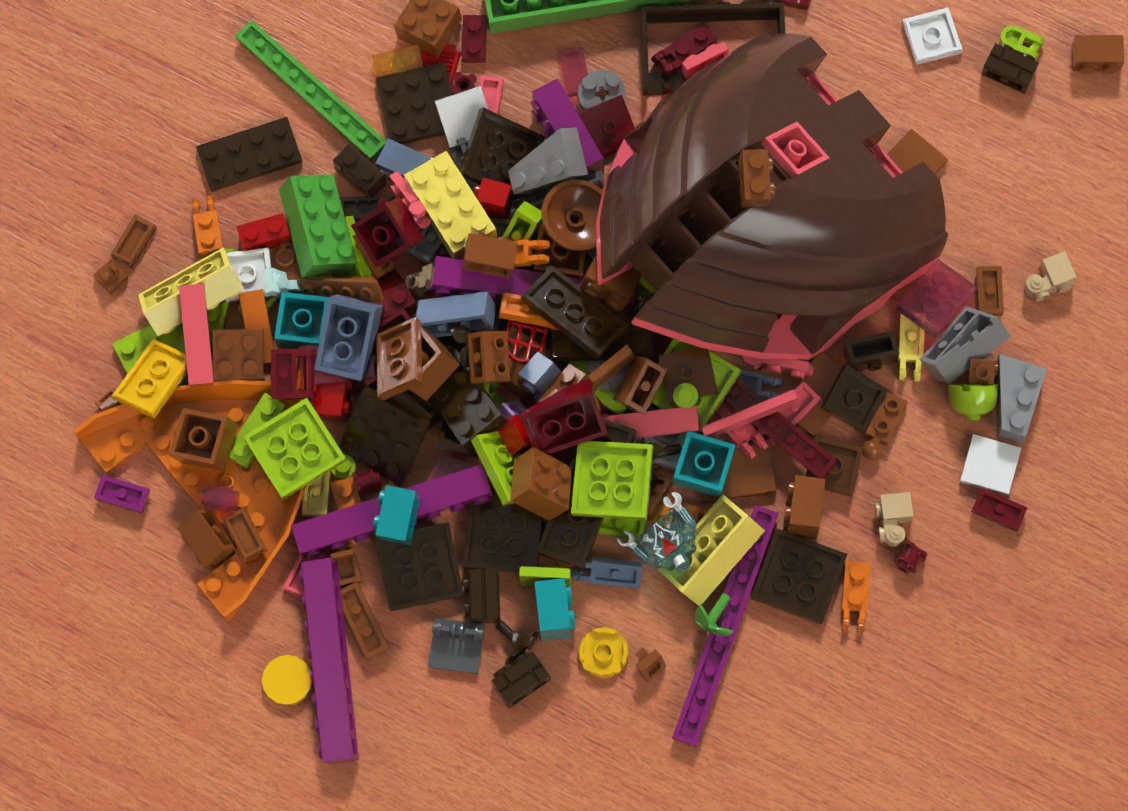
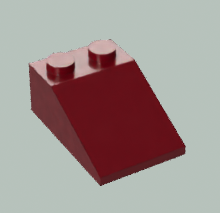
[520,379,608,455]

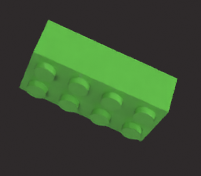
[279,174,357,277]

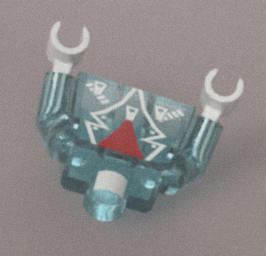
[617,492,697,572]

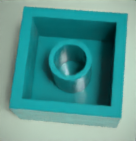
[274,292,328,349]
[673,431,736,498]
[373,485,421,546]
[534,578,576,642]

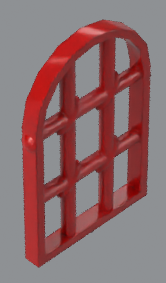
[506,320,548,364]

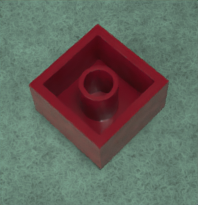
[351,196,425,267]

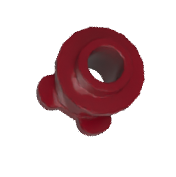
[451,72,477,95]
[352,468,382,499]
[895,541,928,574]

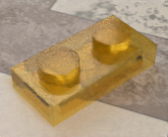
[372,45,424,78]

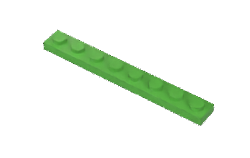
[235,20,387,161]

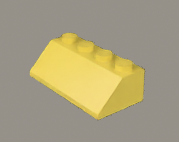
[138,247,244,336]
[658,494,765,606]

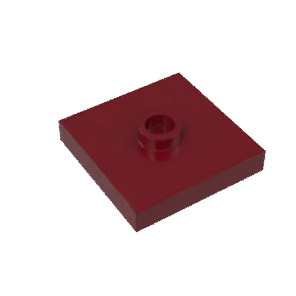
[578,95,635,155]

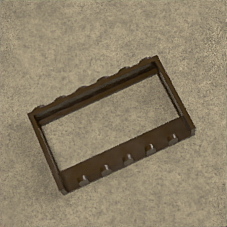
[640,0,786,95]

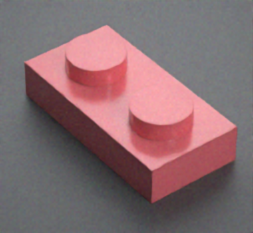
[681,42,728,80]

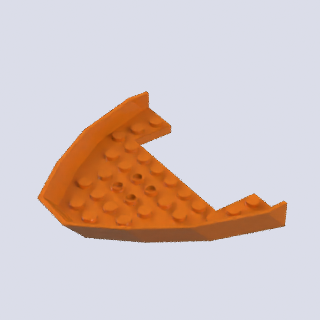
[73,380,321,624]

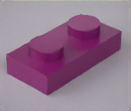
[94,475,150,514]

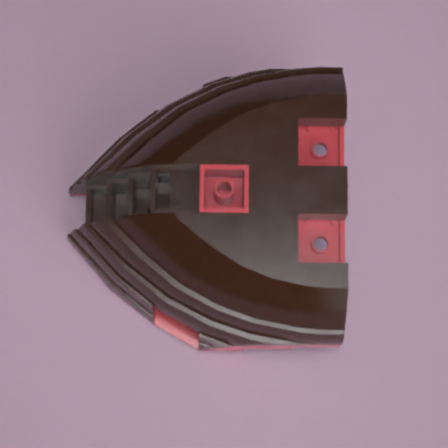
[596,32,948,360]

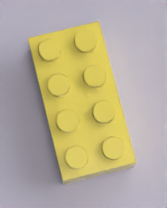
[404,151,497,260]

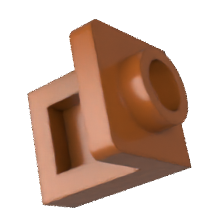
[969,355,999,385]
[330,547,363,587]

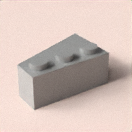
[508,127,588,194]
[919,306,1011,384]
[996,354,1047,445]

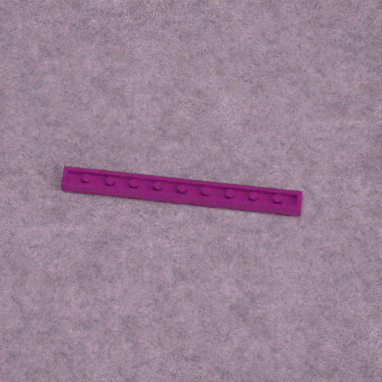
[672,505,778,748]

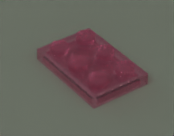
[896,259,978,338]

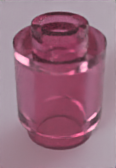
[201,485,239,512]

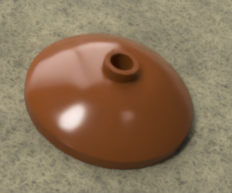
[541,179,603,252]

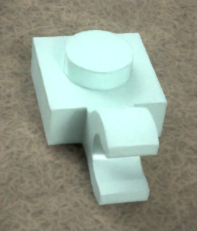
[264,267,301,298]

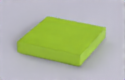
[519,566,571,588]

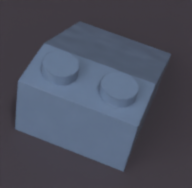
[314,294,383,381]

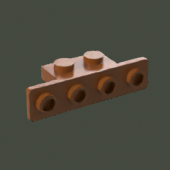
[297,276,385,303]

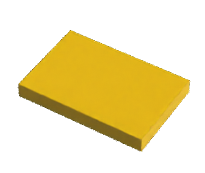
[112,339,187,419]

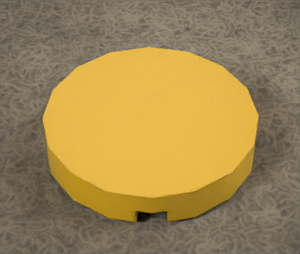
[578,627,628,678]
[262,655,312,706]

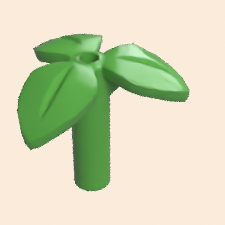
[695,593,733,636]

